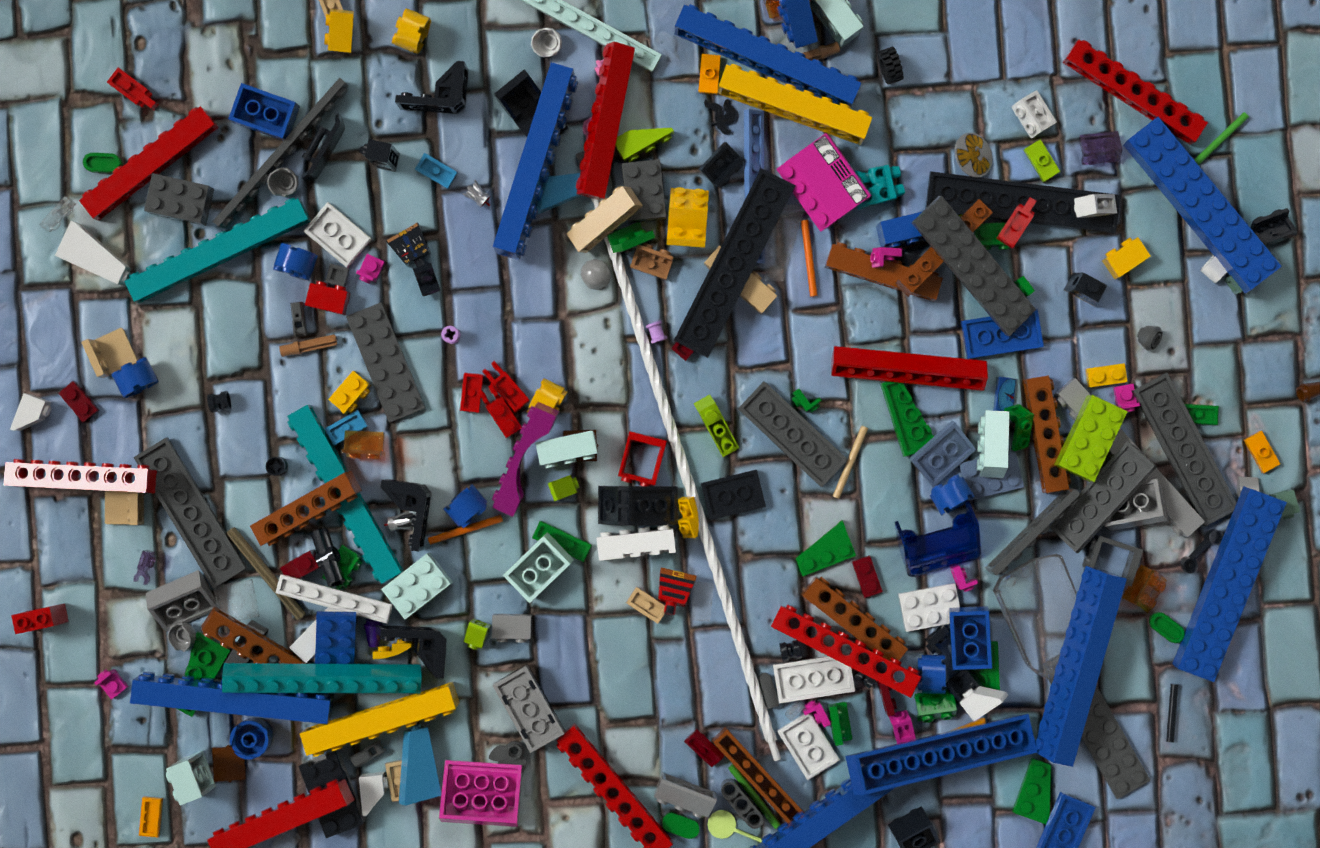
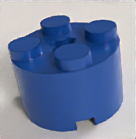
[273,243,318,281]
[111,357,159,398]
[930,474,975,516]
[443,484,488,528]
[918,655,946,694]
[230,717,273,760]

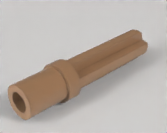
[803,42,840,61]
[279,334,337,357]

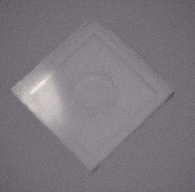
[214,579,260,621]

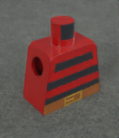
[658,567,697,615]

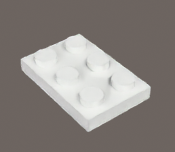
[898,583,960,632]

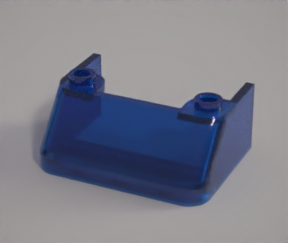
[895,501,981,577]

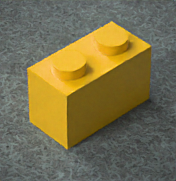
[324,9,354,53]
[1102,237,1151,279]

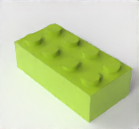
[1054,395,1128,482]

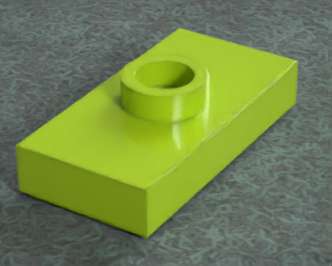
[1023,139,1061,182]

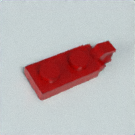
[107,67,159,111]
[996,197,1036,249]

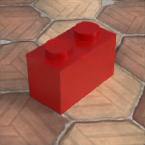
[305,281,351,315]

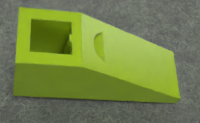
[615,128,674,163]
[693,394,739,457]

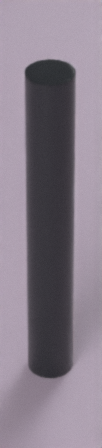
[1166,684,1178,742]

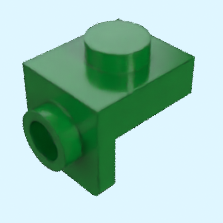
[791,389,822,412]

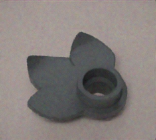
[489,741,526,773]

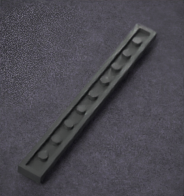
[212,78,349,229]

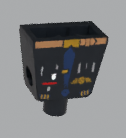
[386,222,431,267]
[1064,272,1107,307]

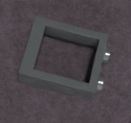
[1082,535,1143,587]

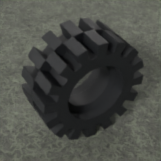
[877,46,904,85]

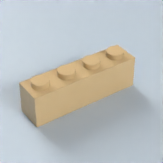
[566,186,643,253]
[704,245,777,314]

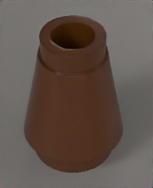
[1296,382,1320,402]

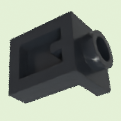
[413,263,440,297]
[924,625,949,655]

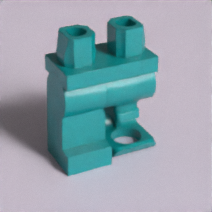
[855,164,905,210]

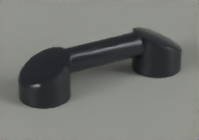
[1180,529,1224,573]

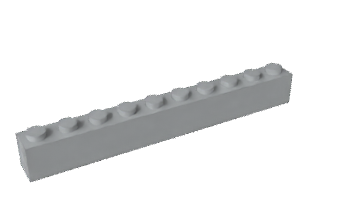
[1054,378,1205,537]

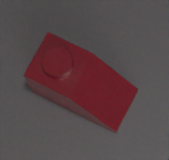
[280,549,320,579]

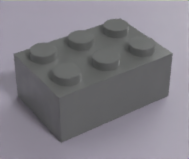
[622,159,666,224]
[144,173,214,226]

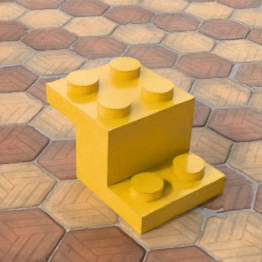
[666,187,709,248]

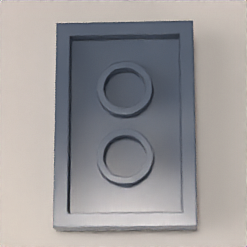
[909,421,977,487]
[958,450,1024,501]

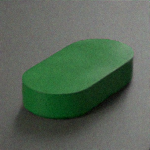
[83,153,123,174]
[1149,612,1185,643]
[662,812,699,839]

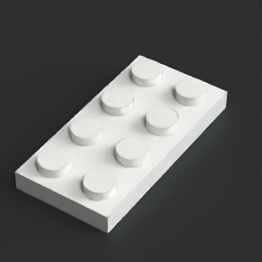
[773,653,855,703]

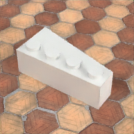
[596,525,676,561]

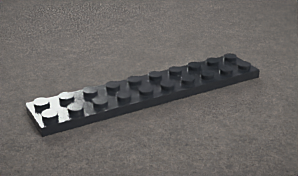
[674,168,796,358]
[925,171,1121,234]

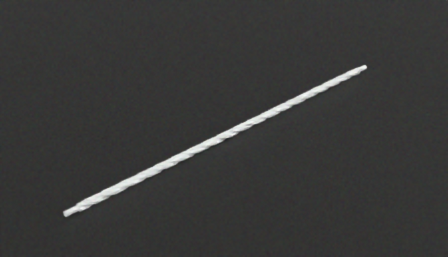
[591,198,781,761]

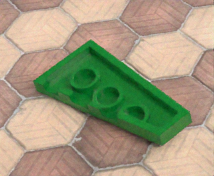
[880,381,934,457]
[176,631,232,717]

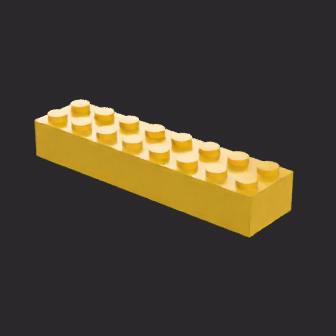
[717,64,872,145]
[300,681,460,757]

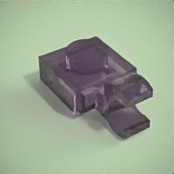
[133,550,156,585]

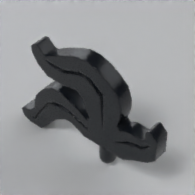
[704,99,736,135]

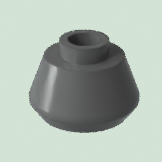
[1137,326,1163,351]

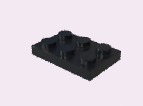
[701,469,766,520]

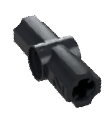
[311,528,345,588]

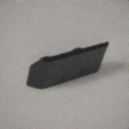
[302,113,345,181]

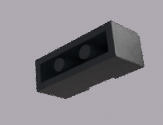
[359,139,400,172]

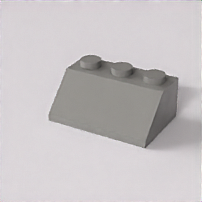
[1105,478,1168,531]
[146,570,218,632]
[654,772,717,818]

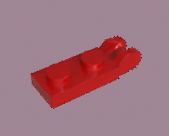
[482,361,530,413]
[478,384,522,438]

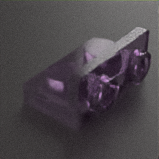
[1079,131,1123,165]

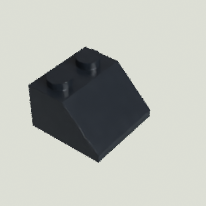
[888,806,940,848]

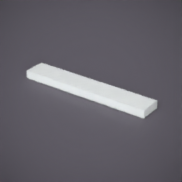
[275,574,393,624]

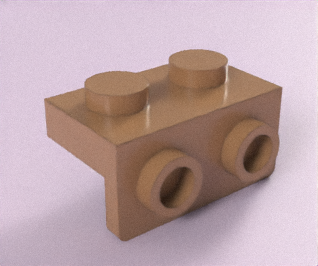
[630,243,674,280]

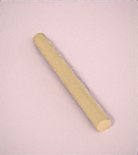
[833,425,868,499]

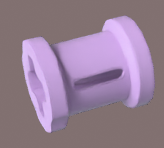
[646,320,668,344]
[441,326,461,344]

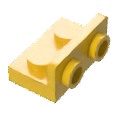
[328,371,371,415]

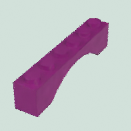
[492,402,559,517]

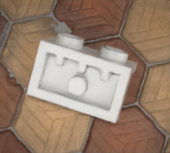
[1012,90,1057,138]

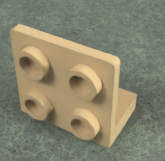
[81,328,138,378]
[105,491,144,525]

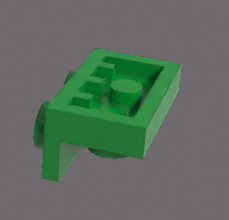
[607,222,655,253]
[974,223,1010,250]
[322,545,363,590]
[914,689,957,723]
[827,702,852,746]

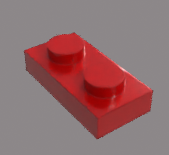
[460,373,484,413]

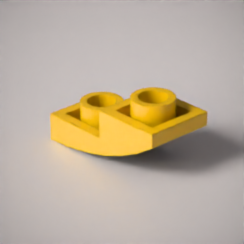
[678,496,699,538]
[373,638,413,659]

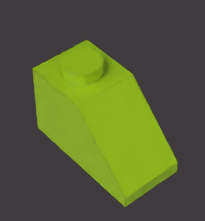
[548,475,580,502]
[464,618,491,650]

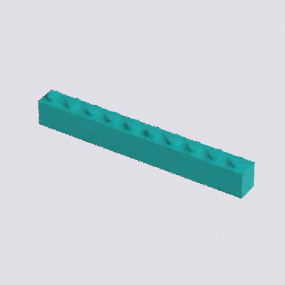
[124,198,311,304]
[287,405,404,584]
[222,663,422,693]

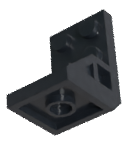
[395,61,469,114]
[494,69,569,137]
[381,479,432,552]
[598,486,678,526]
[375,625,447,678]

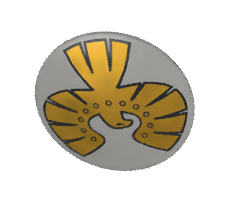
[955,133,992,178]

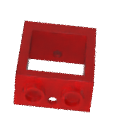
[618,431,667,486]
[11,603,69,634]

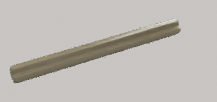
[226,527,306,620]

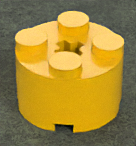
[392,9,431,54]
[527,378,567,413]

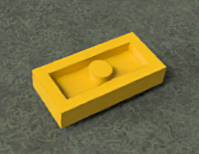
[1085,363,1127,388]

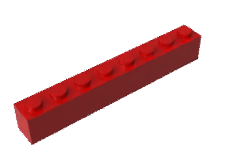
[576,41,635,200]
[79,106,219,221]
[831,346,988,391]
[207,779,354,848]

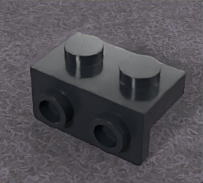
[698,142,745,188]
[1251,208,1297,247]
[946,669,985,710]

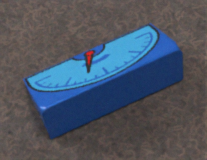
[993,376,1016,411]

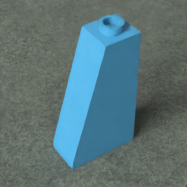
[536,173,581,215]
[399,724,441,806]

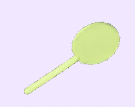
[707,810,762,842]

